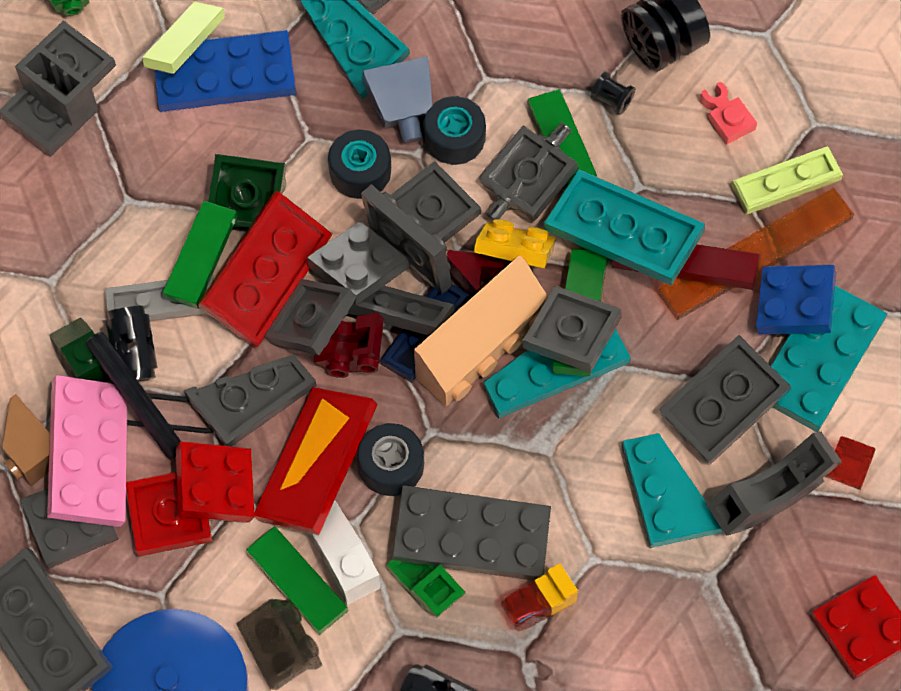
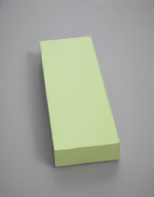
[142,2,225,74]
[732,146,843,215]

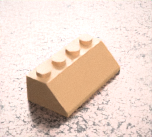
[414,255,548,407]

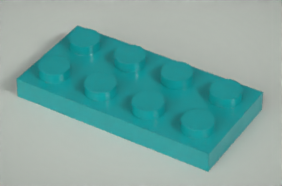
[544,169,705,286]
[771,285,888,432]

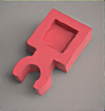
[700,82,757,145]

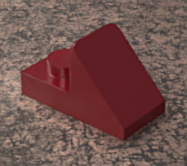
[447,250,512,299]

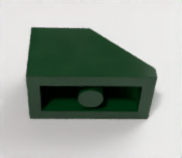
[49,317,110,383]

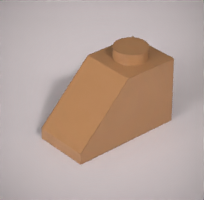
[2,394,50,486]

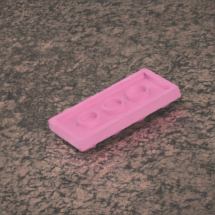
[47,375,127,527]

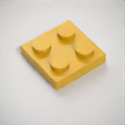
[474,219,556,269]

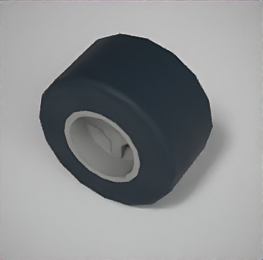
[357,423,424,496]

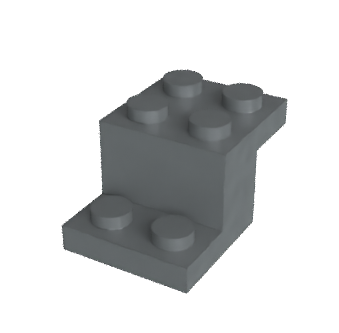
[0,20,116,157]

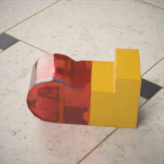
[501,563,578,631]

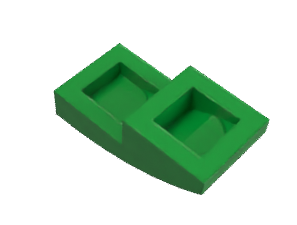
[386,560,466,618]

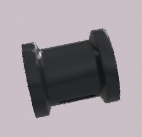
[590,71,636,115]

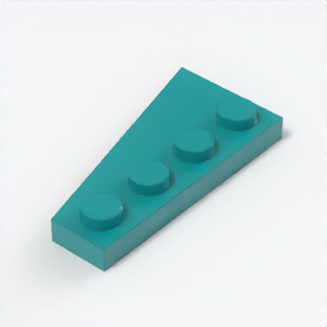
[299,0,411,100]
[484,328,631,418]

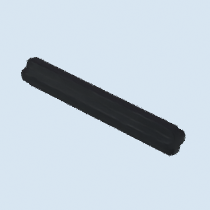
[86,332,181,459]

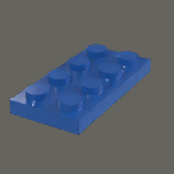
[155,30,296,112]

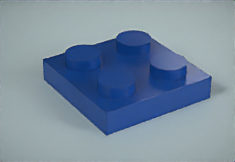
[756,265,836,334]

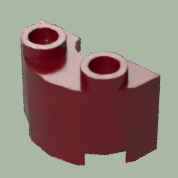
[314,312,384,378]

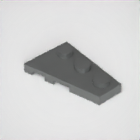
[184,354,317,447]

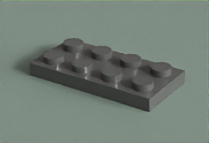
[392,485,551,581]
[0,548,113,691]

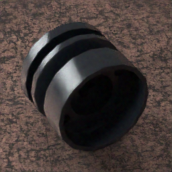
[621,0,711,72]

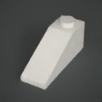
[309,501,381,605]

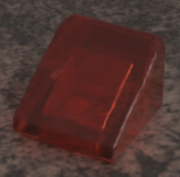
[825,436,876,490]

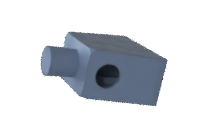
[361,56,432,143]

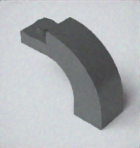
[706,431,842,536]

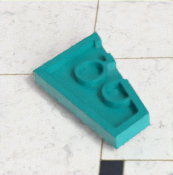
[622,433,723,548]

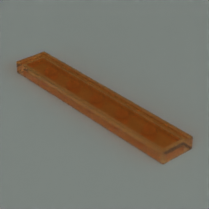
[658,188,854,321]

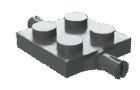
[479,122,579,221]

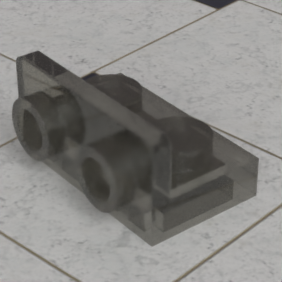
[236,599,322,690]

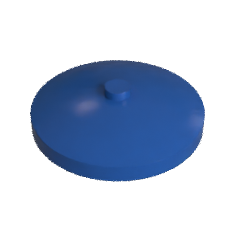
[92,609,248,691]

